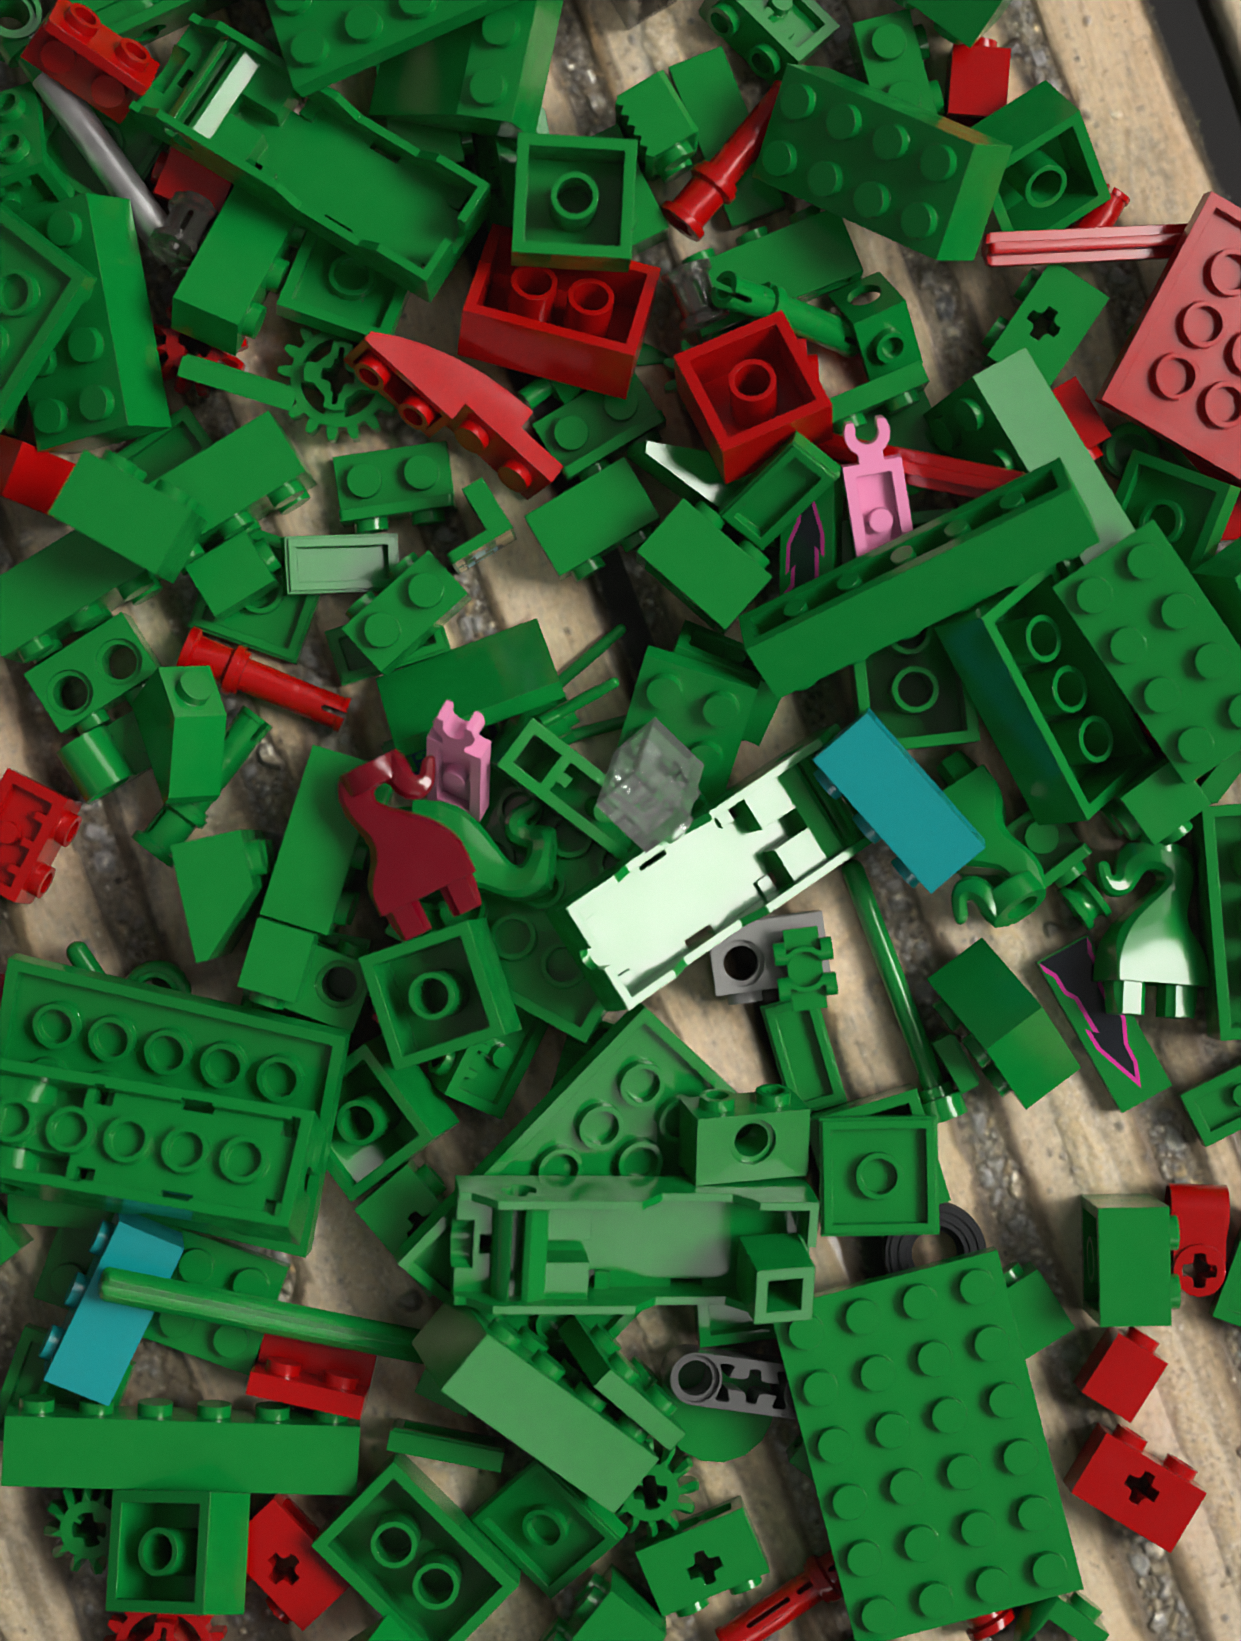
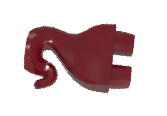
[338,748,482,942]

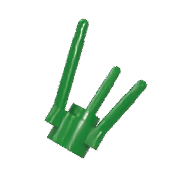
[522,624,627,745]

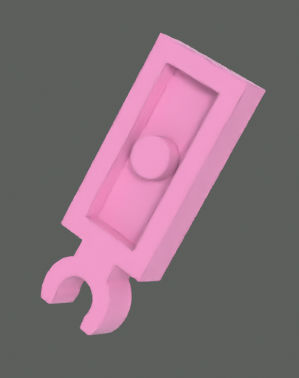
[841,415,913,558]
[427,700,491,822]

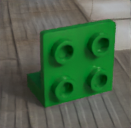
[0,81,75,216]
[829,360,948,504]

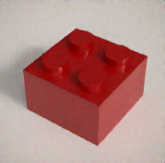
[673,310,833,484]

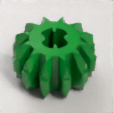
[614,1436,699,1538]
[43,1488,115,1575]

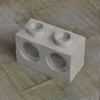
[706,910,831,1005]

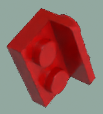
[20,0,160,124]
[0,768,82,904]
[245,1333,377,1420]

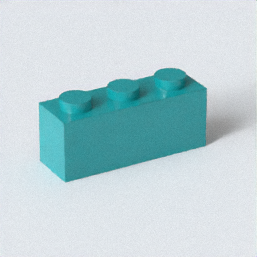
[813,707,985,894]
[38,1213,184,1407]

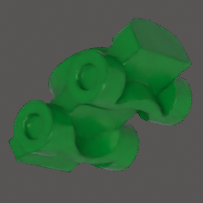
[772,926,838,1012]

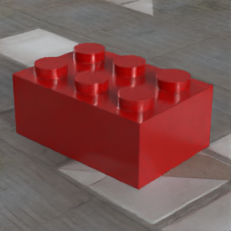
[457,223,661,400]

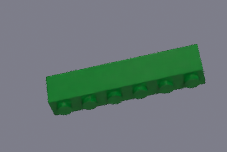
[738,457,1101,700]
[1,1394,360,1496]

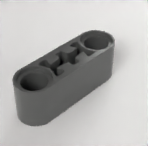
[661,1344,797,1419]

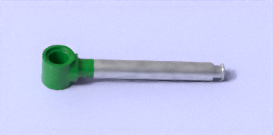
[0,0,194,280]

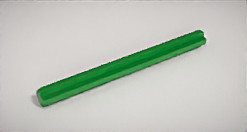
[97,1267,424,1364]

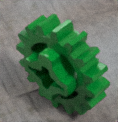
[277,327,397,444]

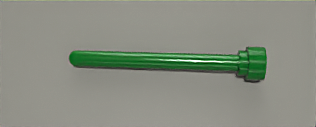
[841,859,968,1124]

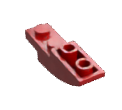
[343,331,564,500]

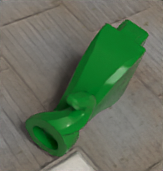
[936,750,1046,928]
[395,799,557,910]
[1093,843,1209,1019]

